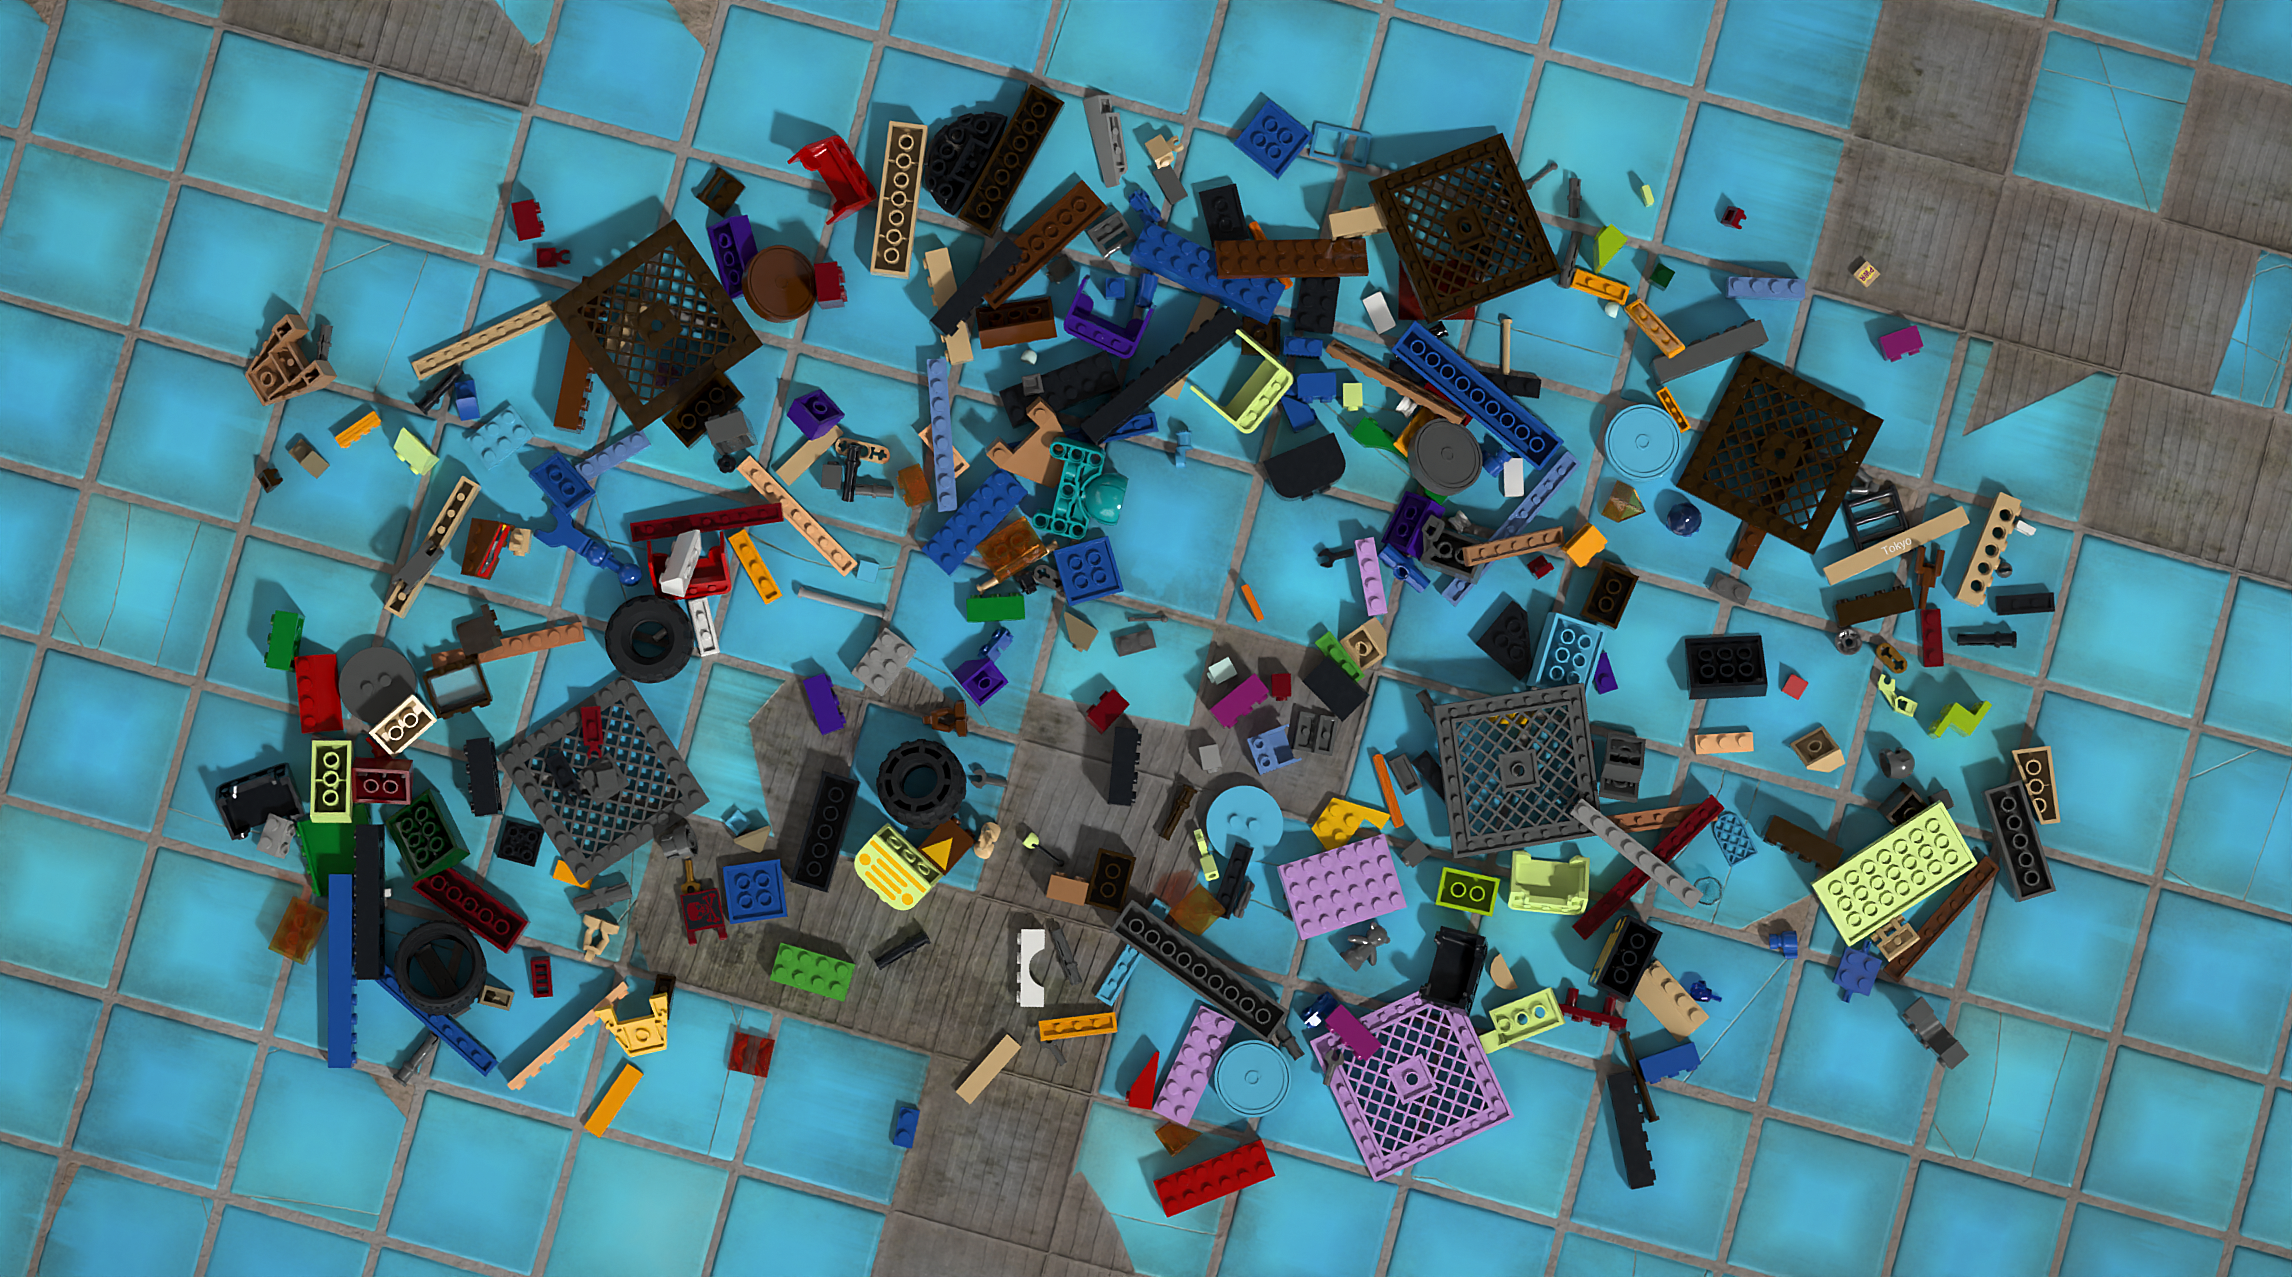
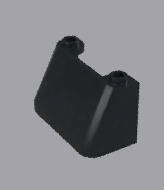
[215,763,305,841]
[1419,926,1488,1017]

